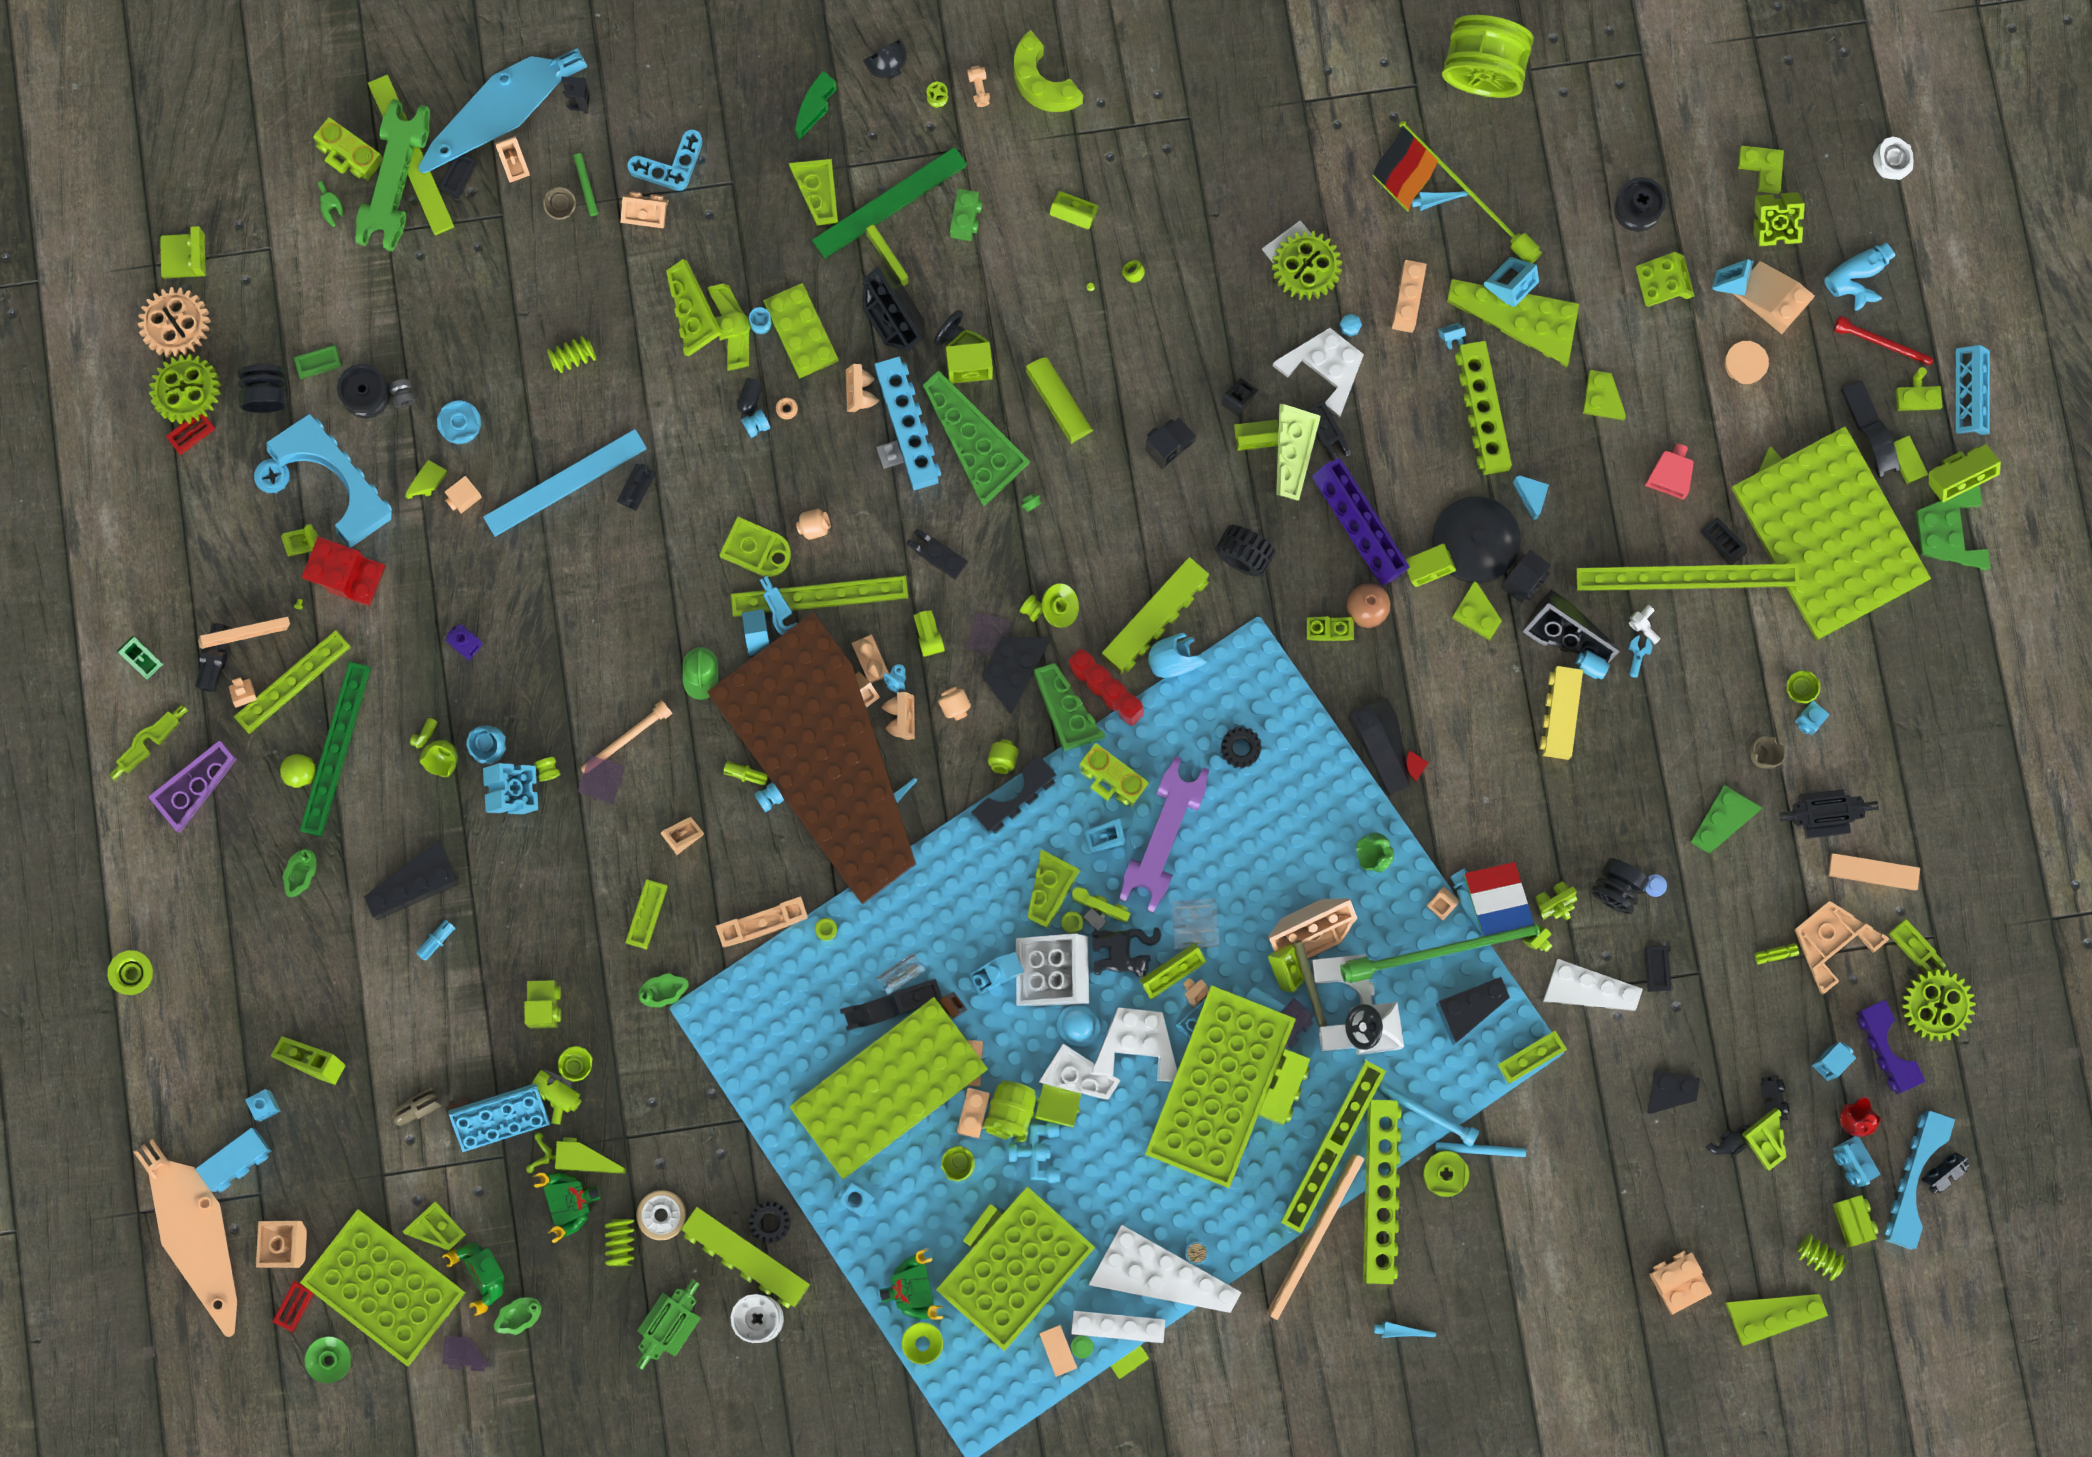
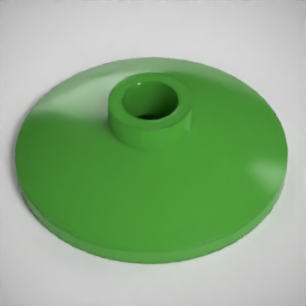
[305,1337,351,1383]

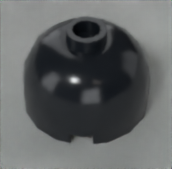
[863,39,907,80]

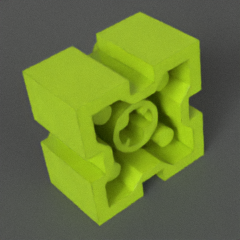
[1753,192,1805,246]

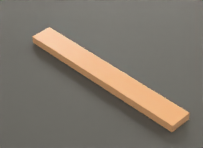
[1267,1153,1364,1320]

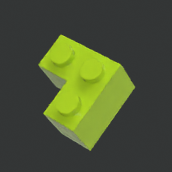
[524,980,561,1029]

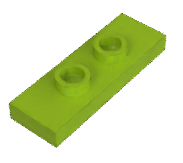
[625,879,668,950]

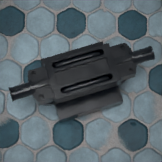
[1779,789,1879,839]

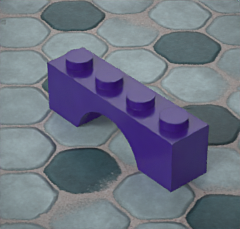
[1856,1000,1926,1095]

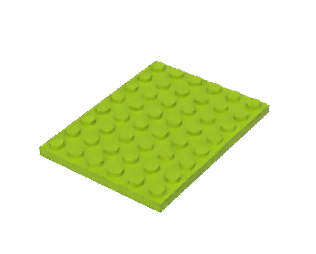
[1731,426,1931,641]

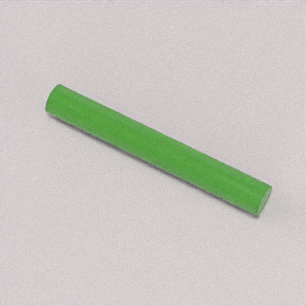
[573,153,598,216]

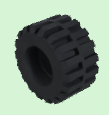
[1215,525,1276,577]

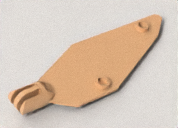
[133,1138,237,1337]

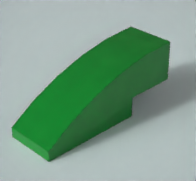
[795,71,837,140]

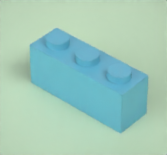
[195,1128,271,1193]

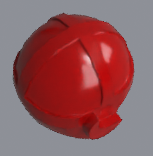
[1840,1096,1881,1137]

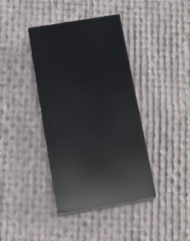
[438,154,478,199]
[1644,946,1671,992]

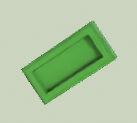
[293,345,343,379]

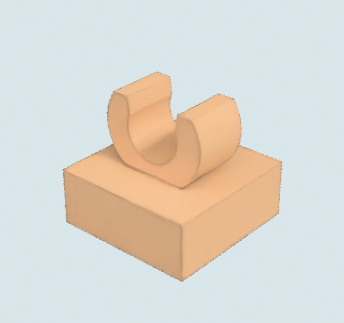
[229,677,257,707]
[1183,978,1209,1008]

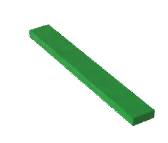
[812,147,967,259]
[299,661,372,837]

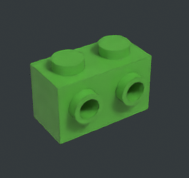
[950,189,983,241]

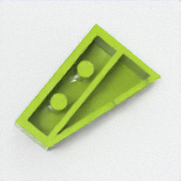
[1258,1049,1310,1126]

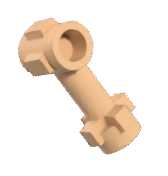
[967,65,990,107]

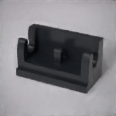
[561,76,590,114]

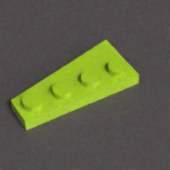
[666,259,722,356]

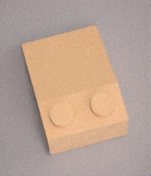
[1734,261,1815,334]

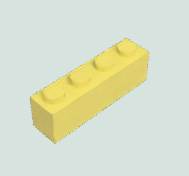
[1540,666,1583,760]

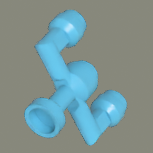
[1009,1122,1060,1183]

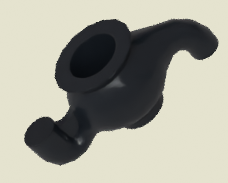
[1706,1125,1750,1158]

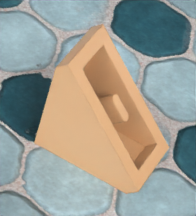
[495,136,530,182]
[661,817,704,855]

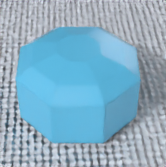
[1339,314,1362,337]

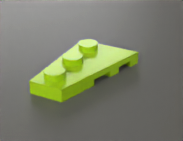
[789,159,838,225]
[1027,849,1080,929]

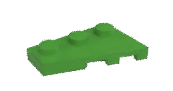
[1690,785,1762,853]

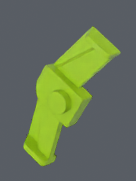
[707,284,751,371]

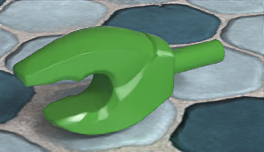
[317,181,344,227]

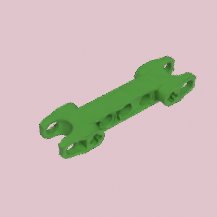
[356,99,430,252]

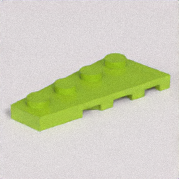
[1725,1294,1828,1346]

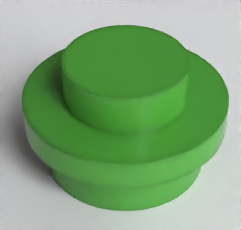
[1020,493,1041,512]
[1071,1335,1094,1359]

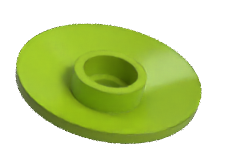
[1042,584,1079,628]

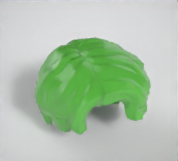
[1356,833,1394,873]

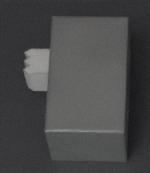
[1083,908,1106,931]

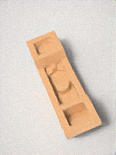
[716,896,808,947]

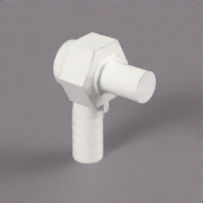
[1629,605,1661,644]

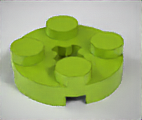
[1423,1151,1469,1197]

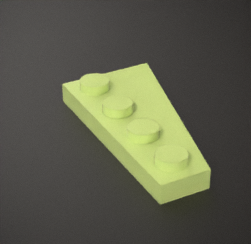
[1276,404,1321,501]

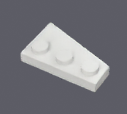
[1039,1044,1120,1100]

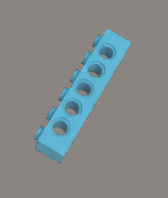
[875,356,941,491]

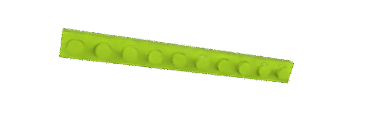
[1576,564,1800,591]

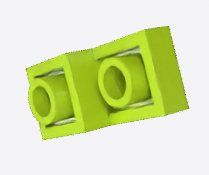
[1307,616,1354,641]

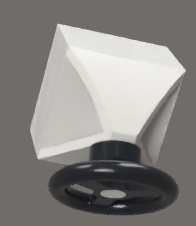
[1345,1002,1404,1055]

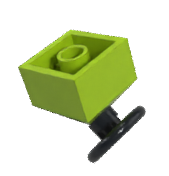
[934,310,993,384]

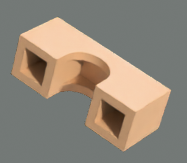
[1391,260,1427,333]

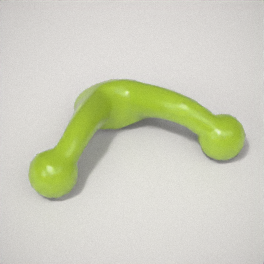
[526,1132,556,1173]

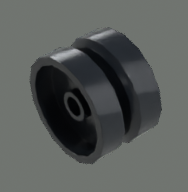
[1614,177,1666,232]
[337,364,390,419]

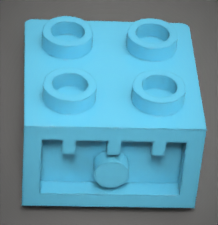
[1833,1136,1881,1188]

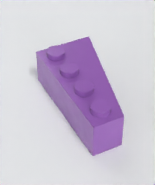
[148,740,237,833]

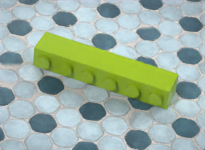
[1101,557,1209,675]
[681,1207,810,1308]

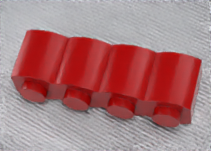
[1069,649,1144,726]

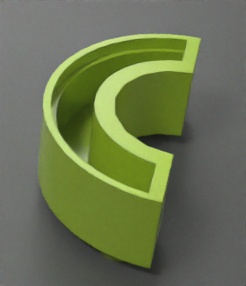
[1014,30,1083,112]

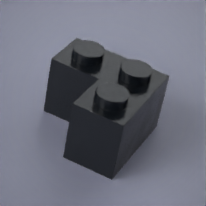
[1145,418,1196,469]
[1501,550,1551,604]

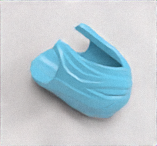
[1148,633,1207,678]

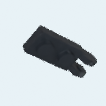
[1304,400,1350,461]
[906,529,968,580]

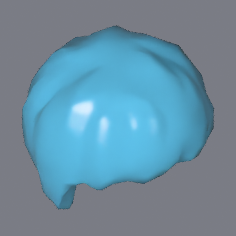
[466,725,506,764]

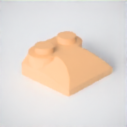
[256,1221,307,1268]

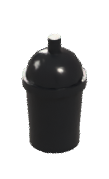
[736,378,763,419]

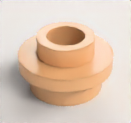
[776,397,798,419]

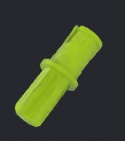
[723,761,769,785]

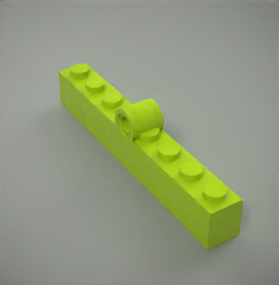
[1281,1059,1386,1233]

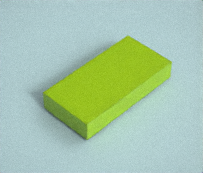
[1894,435,1928,484]

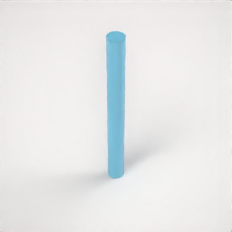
[1435,1142,1526,1157]

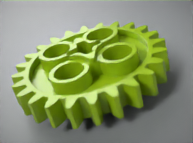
[1272,230,1342,301]
[149,354,221,424]
[1901,968,1976,1042]

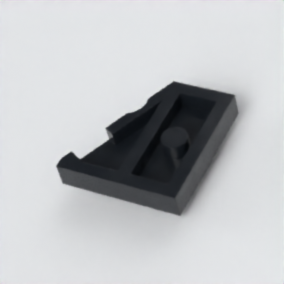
[1648,1070,1700,1114]

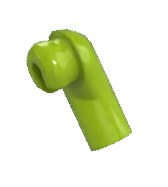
[410,718,437,748]

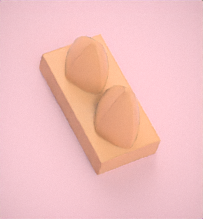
[846,364,879,412]
[852,635,889,684]
[881,692,915,740]

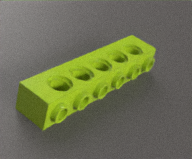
[1455,341,1512,475]

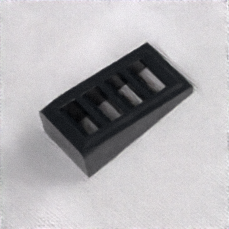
[1701,517,1747,565]

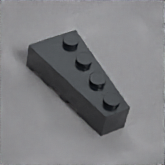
[364,840,460,920]

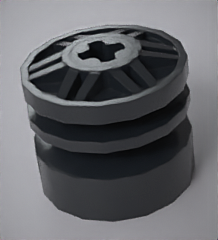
[238,364,287,413]
[1590,858,1650,914]

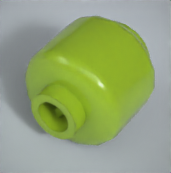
[988,739,1019,774]

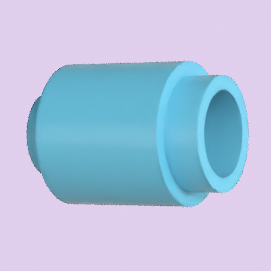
[1575,650,1610,680]

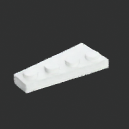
[1543,959,1643,1011]

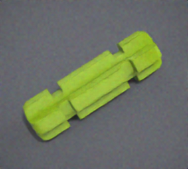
[1755,943,1799,964]

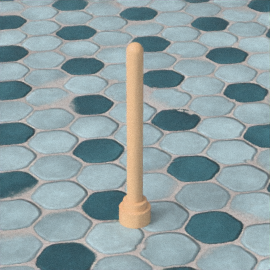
[581,700,672,773]

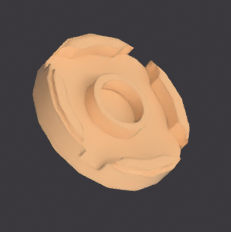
[1725,341,1769,384]

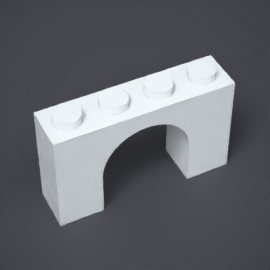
[1310,954,1376,1051]

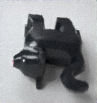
[1092,927,1161,978]

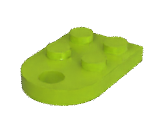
[719,517,791,577]

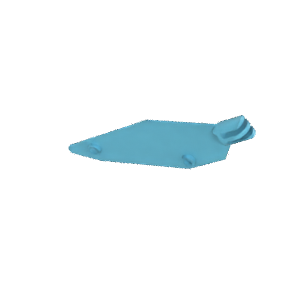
[419,48,587,173]

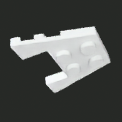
[1273,328,1364,418]
[1091,1008,1177,1082]

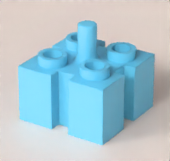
[483,763,538,814]

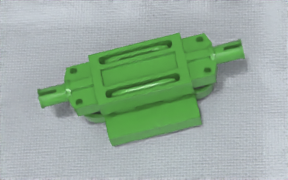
[635,1279,701,1370]

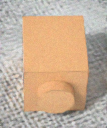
[445,476,482,513]

